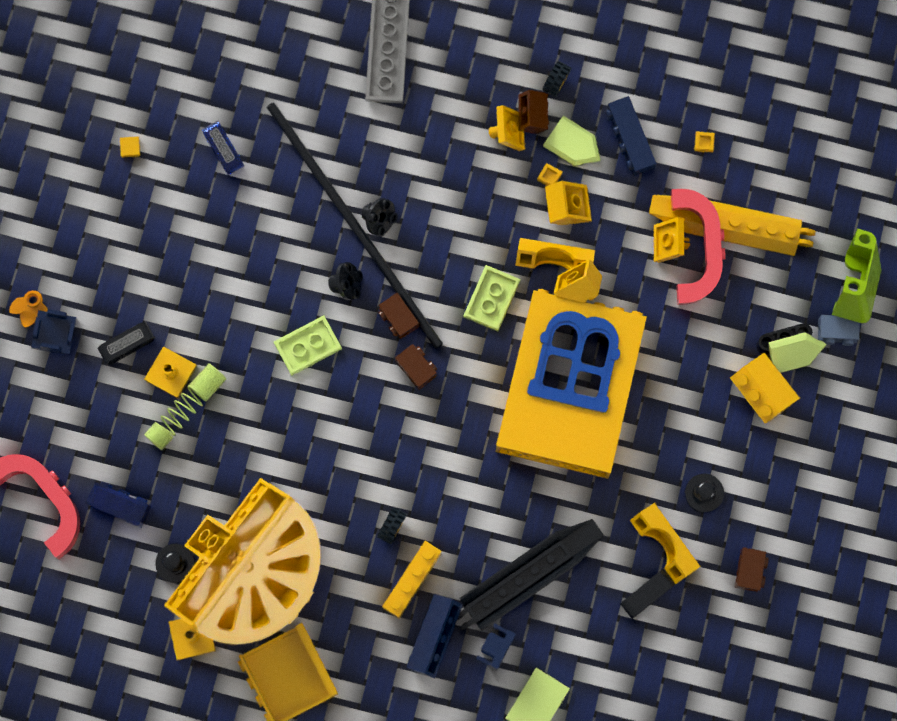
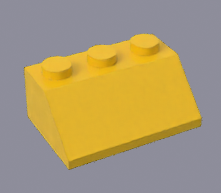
[730,353,800,424]

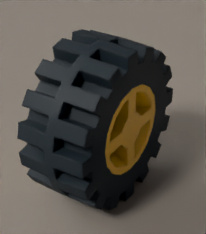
[542,61,572,97]
[377,506,407,544]

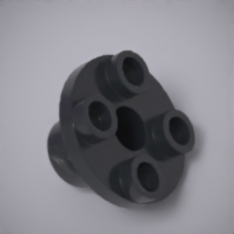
[361,198,398,237]
[328,262,363,300]
[685,474,724,513]
[155,544,195,583]

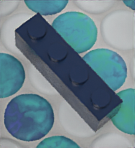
[605,96,656,176]
[406,594,463,679]

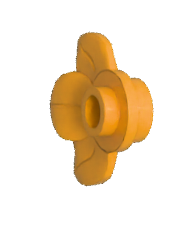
[9,290,48,328]

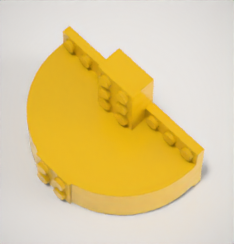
[164,478,321,644]

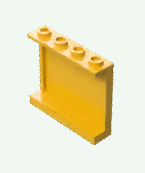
[237,623,338,721]

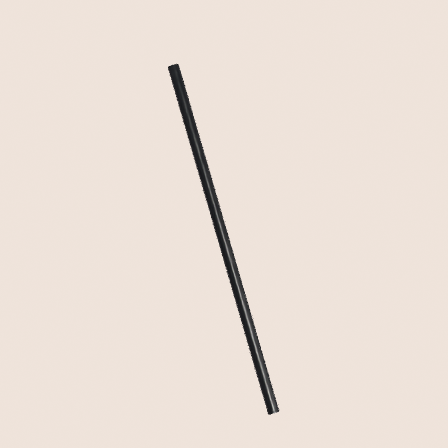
[267,102,443,349]

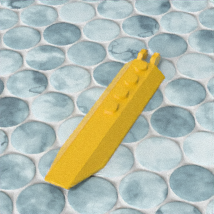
[649,195,816,256]

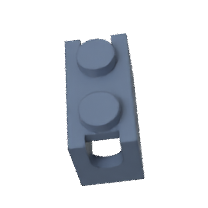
[818,315,860,346]

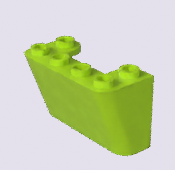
[832,228,881,323]

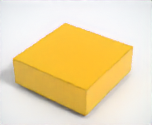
[694,132,715,153]
[120,136,140,158]
[537,163,563,186]

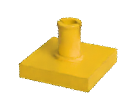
[489,105,525,151]
[654,217,690,263]
[144,346,197,399]
[169,619,216,660]

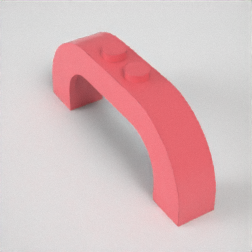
[671,189,726,305]
[0,454,80,560]

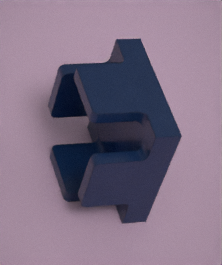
[31,309,76,355]
[476,624,516,672]

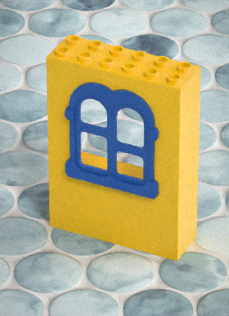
[495,289,647,479]

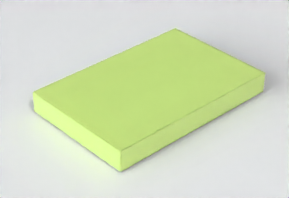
[463,265,521,332]
[274,315,342,376]
[505,668,570,721]

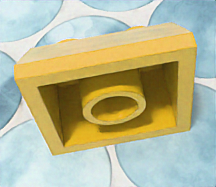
[545,181,592,225]
[554,259,602,303]

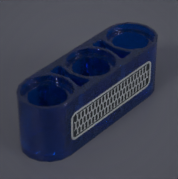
[202,121,244,175]

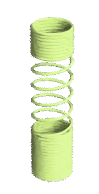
[144,363,226,450]

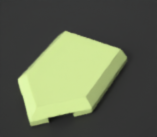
[543,116,601,166]
[768,332,827,373]

